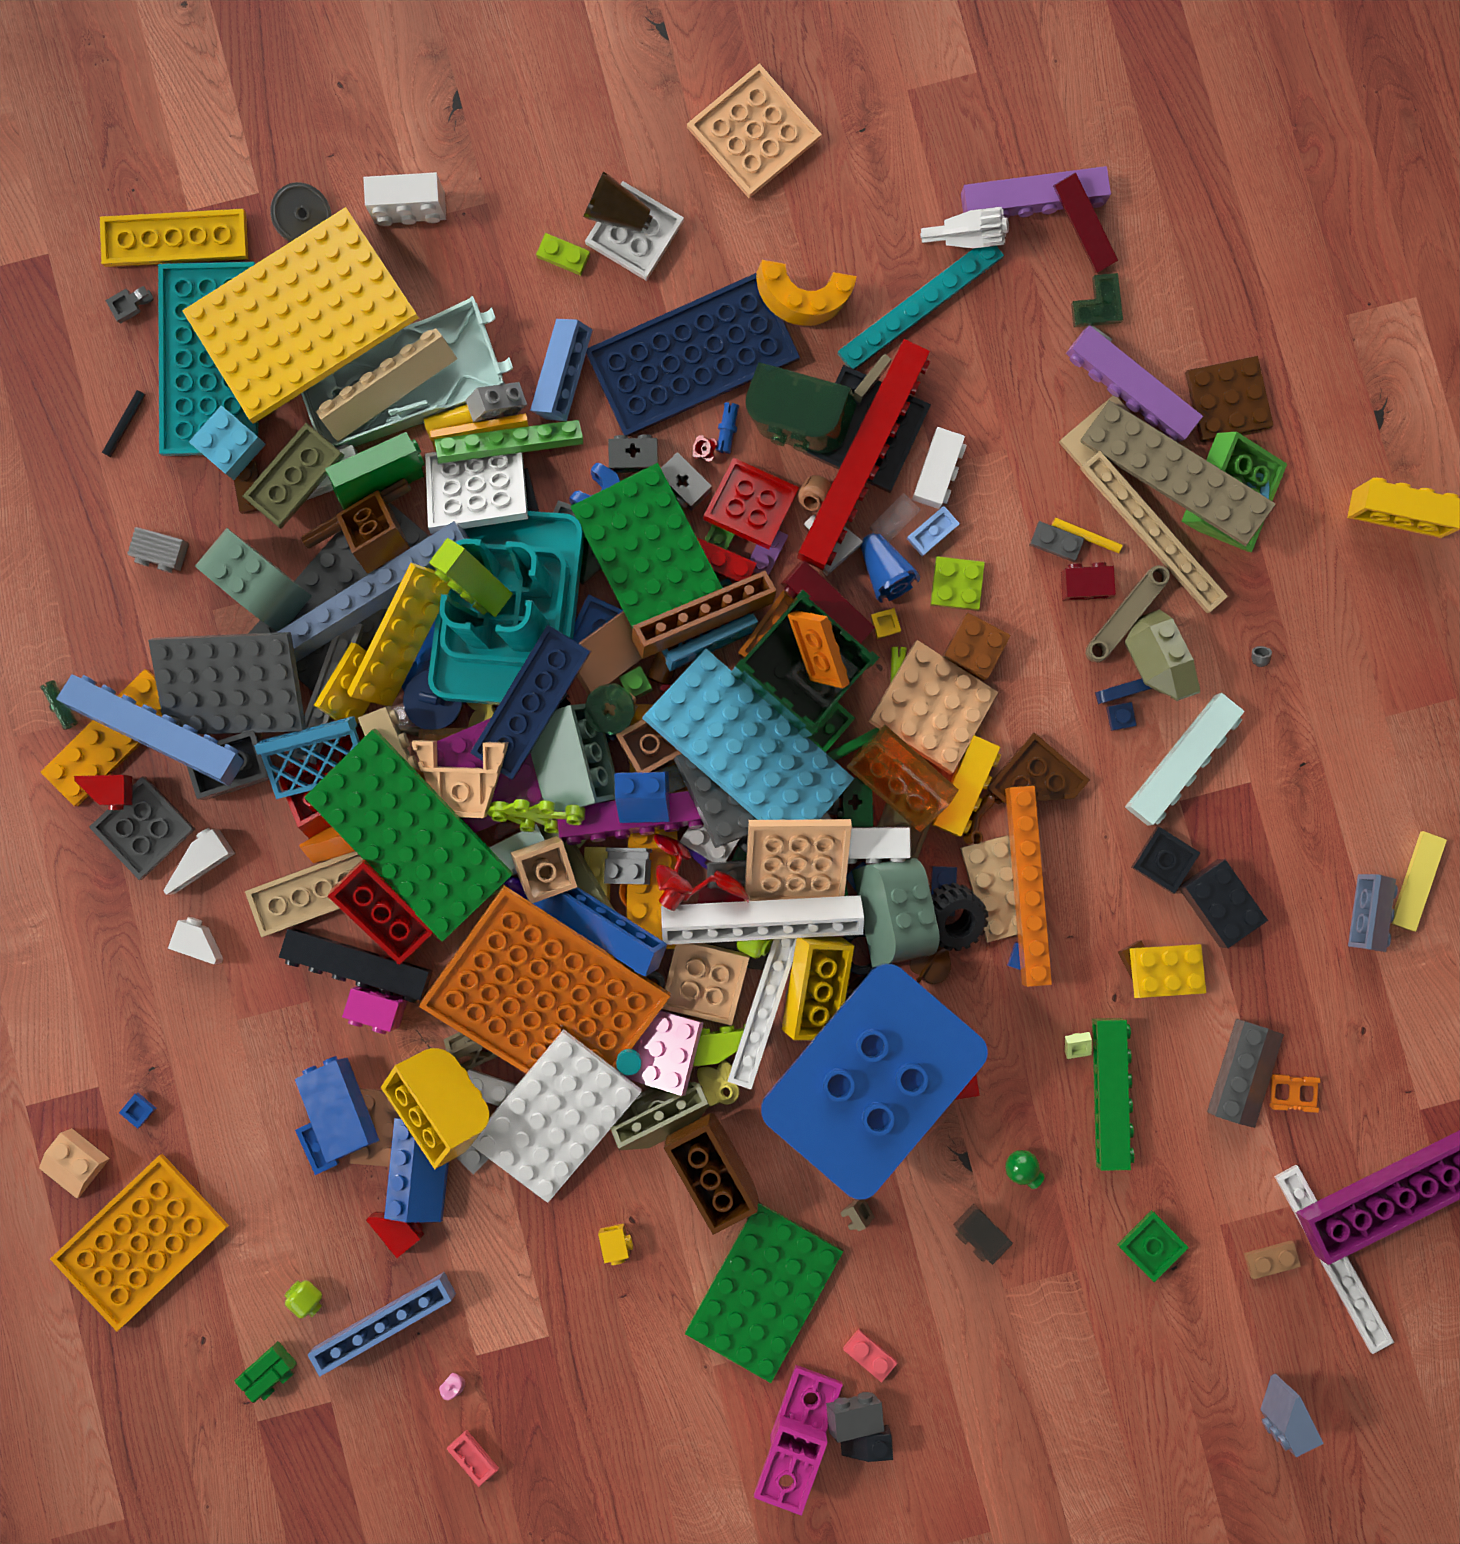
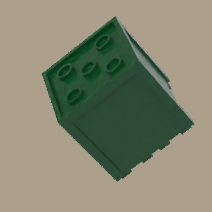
[731,590,880,738]

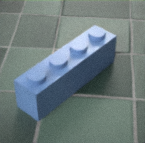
[530,319,593,421]

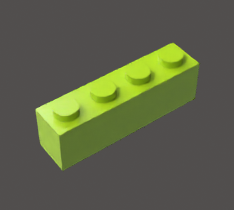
[429,538,513,617]

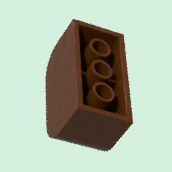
[664,1113,758,1235]

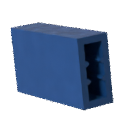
[295,1056,380,1163]

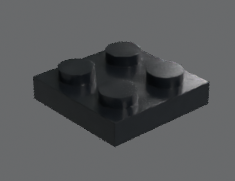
[1131,826,1200,894]

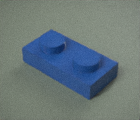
[295,1122,340,1175]

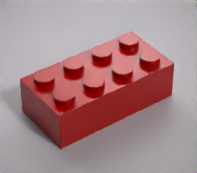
[327,859,433,965]

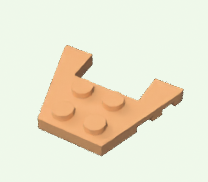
[412,740,508,818]

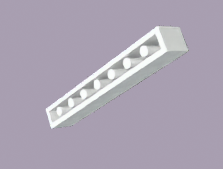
[661,895,864,945]

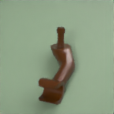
[963,794,1002,844]

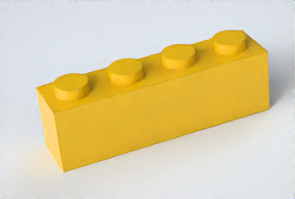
[932,735,1001,837]

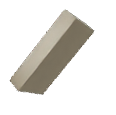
[853,354,892,403]

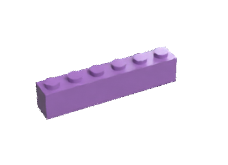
[961,166,1111,218]
[1066,325,1203,443]

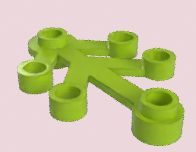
[487,799,585,833]

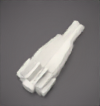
[920,207,1009,248]

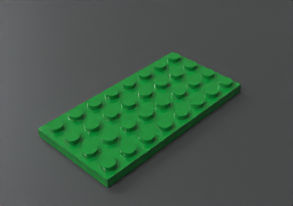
[304,729,514,941]

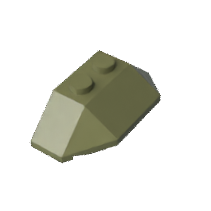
[1125,609,1201,701]
[610,1082,709,1150]

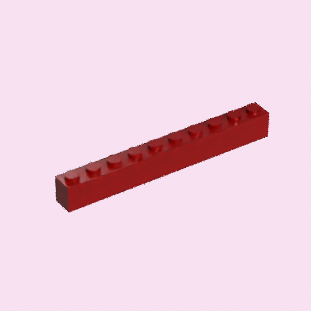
[797,339,931,571]

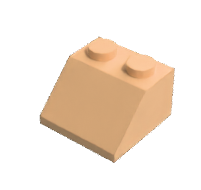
[510,836,577,903]
[39,1128,110,1199]

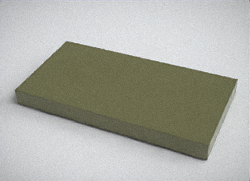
[243,423,345,529]

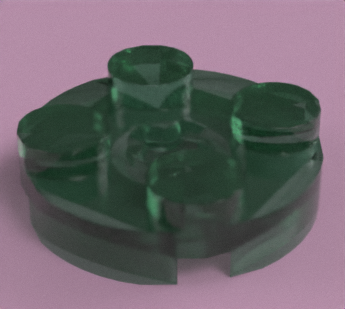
[585,684,635,734]

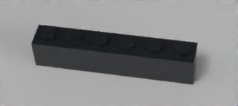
[279,928,433,1003]

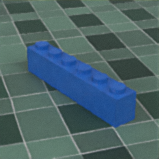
[532,887,667,977]

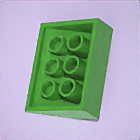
[1181,432,1287,552]

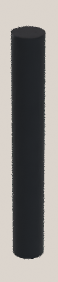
[102,390,145,458]

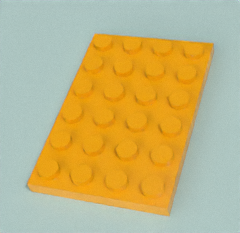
[50,1153,229,1332]

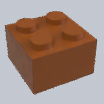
[943,612,1011,681]

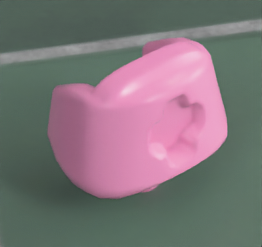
[439,1373,465,1400]

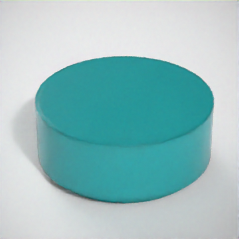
[616,1049,641,1075]

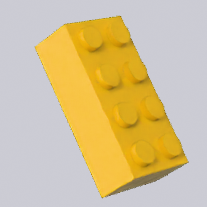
[1347,478,1460,538]
[782,936,854,1040]

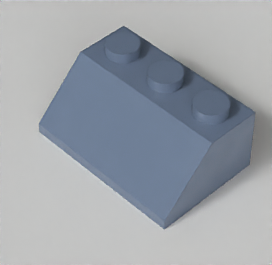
[1348,874,1398,952]
[1260,1373,1324,1457]

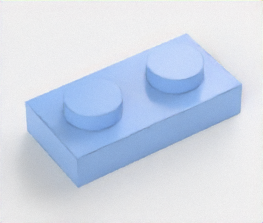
[907,506,960,557]

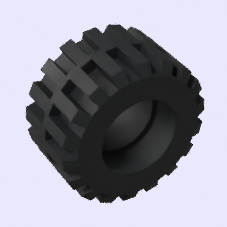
[931,883,989,951]

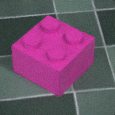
[342,986,407,1034]

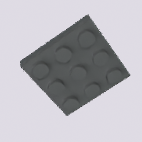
[89,776,195,880]

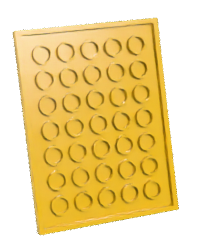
[182,207,419,424]

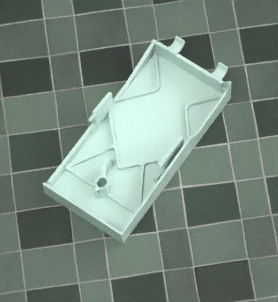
[301,296,513,448]

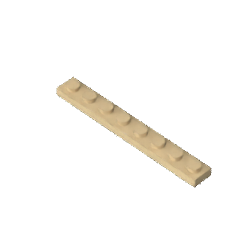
[1080,451,1228,613]

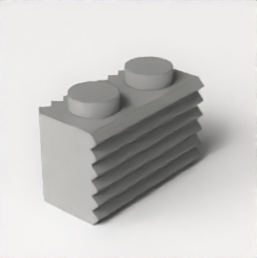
[127,527,189,573]

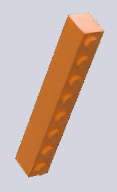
[1005,786,1052,987]

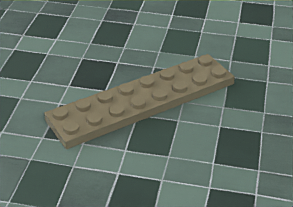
[1081,400,1276,547]

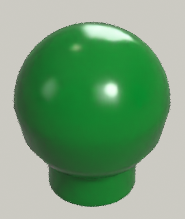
[1005,1150,1045,1189]

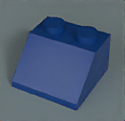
[614,772,670,823]

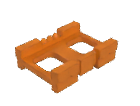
[1269,1074,1320,1113]

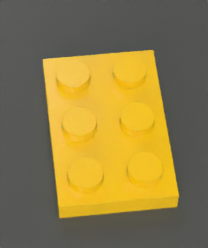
[314,642,370,728]
[1130,944,1206,998]

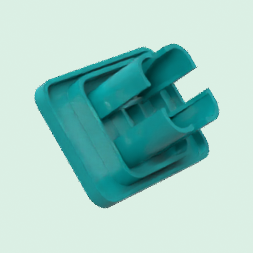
[428,511,585,705]

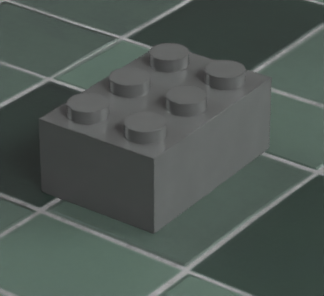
[187,730,269,800]

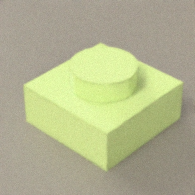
[1065,1032,1092,1059]

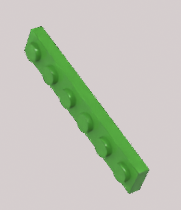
[434,420,583,464]

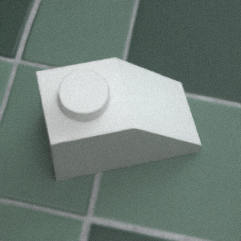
[168,917,223,964]

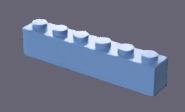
[308,1272,456,1377]

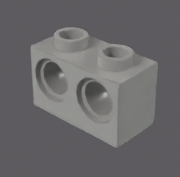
[466,382,527,422]

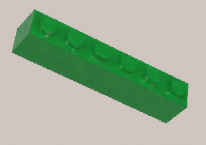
[1092,1018,1134,1171]

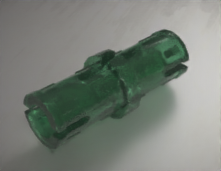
[40,680,78,730]

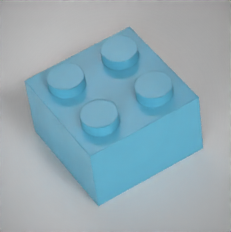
[189,405,266,480]

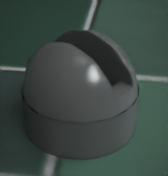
[1251,646,1272,667]

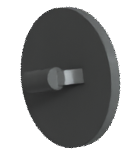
[270,182,331,242]

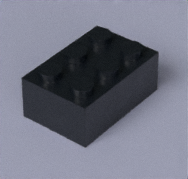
[1179,859,1268,948]

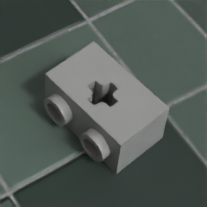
[661,452,712,511]

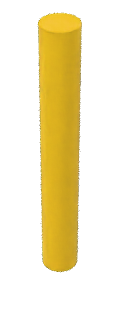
[1052,517,1122,554]

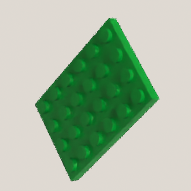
[570,463,722,629]
[685,1202,843,1383]

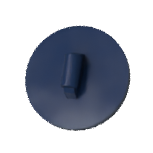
[403,670,463,731]

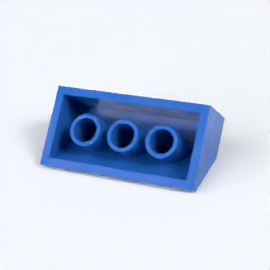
[384,1117,449,1222]

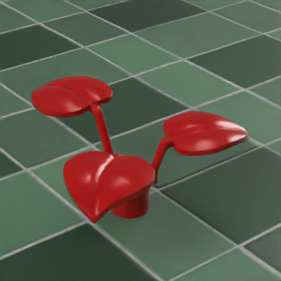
[654,833,750,911]

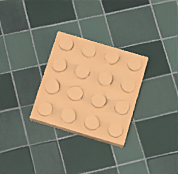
[687,63,822,198]
[868,640,998,774]
[745,819,852,901]

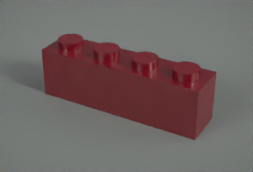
[781,561,875,644]

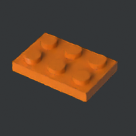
[788,610,850,689]

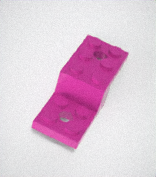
[754,1365,843,1516]

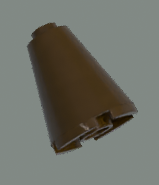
[583,172,653,232]

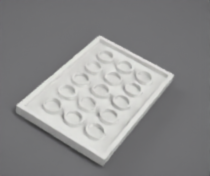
[472,1029,641,1203]

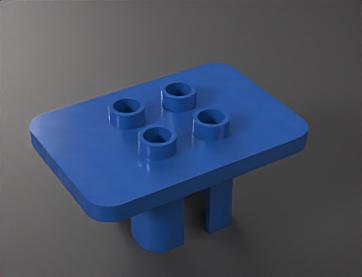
[761,963,988,1200]

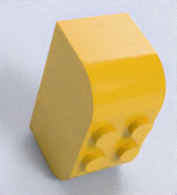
[381,1048,489,1169]

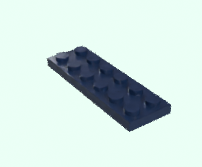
[470,625,592,780]

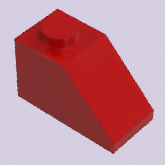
[74,775,133,810]
[366,1212,424,1258]

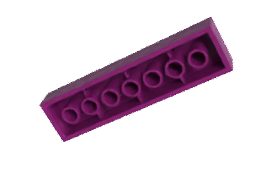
[1296,1130,1460,1265]

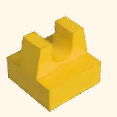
[870,608,901,639]

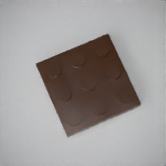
[1185,356,1273,442]

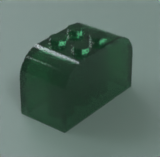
[745,362,857,453]

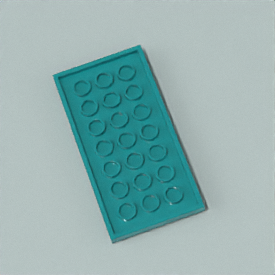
[158,262,258,456]

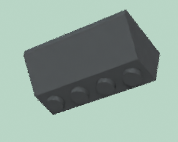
[1207,1019,1284,1128]

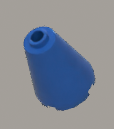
[860,533,920,603]

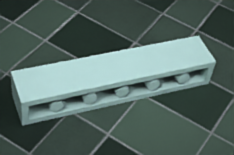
[1125,693,1245,826]

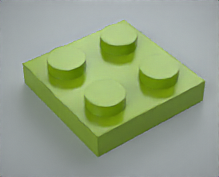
[930,556,985,611]

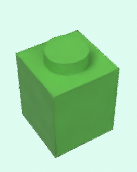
[619,666,653,699]

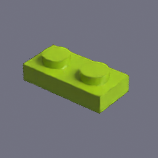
[536,233,590,276]

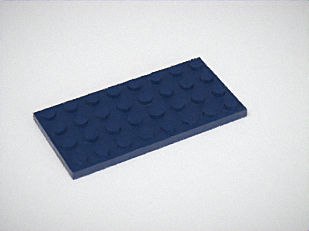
[586,273,800,437]

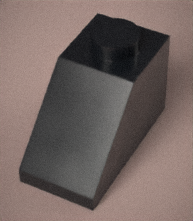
[840,1425,893,1462]

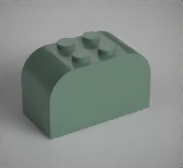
[195,528,312,631]
[531,703,615,811]
[852,858,939,967]

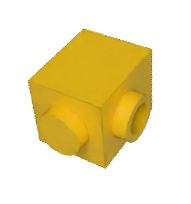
[598,1223,633,1265]

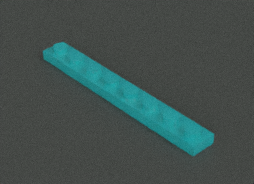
[837,246,1004,370]

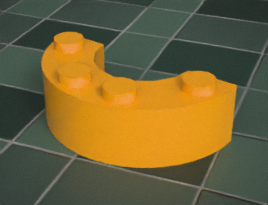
[756,260,857,326]

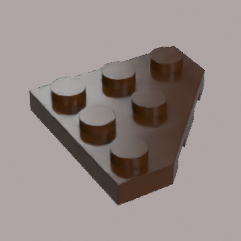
[987,732,1090,804]

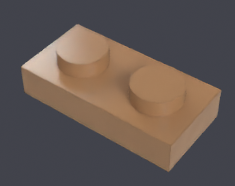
[1244,1241,1301,1280]

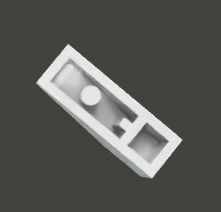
[163,828,235,895]

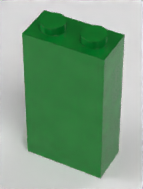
[325,432,425,510]

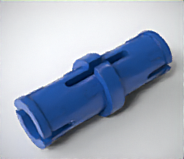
[716,402,740,454]

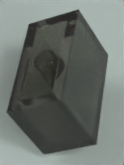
[953,1203,1013,1265]

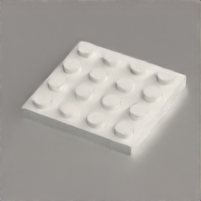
[425,452,528,534]

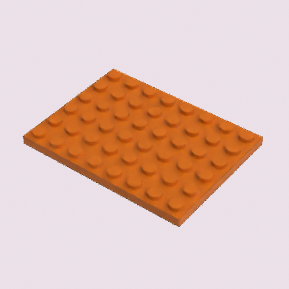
[419,885,671,1074]

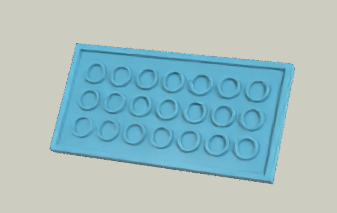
[642,649,854,820]

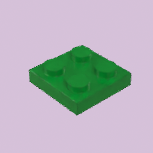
[1117,1210,1189,1282]

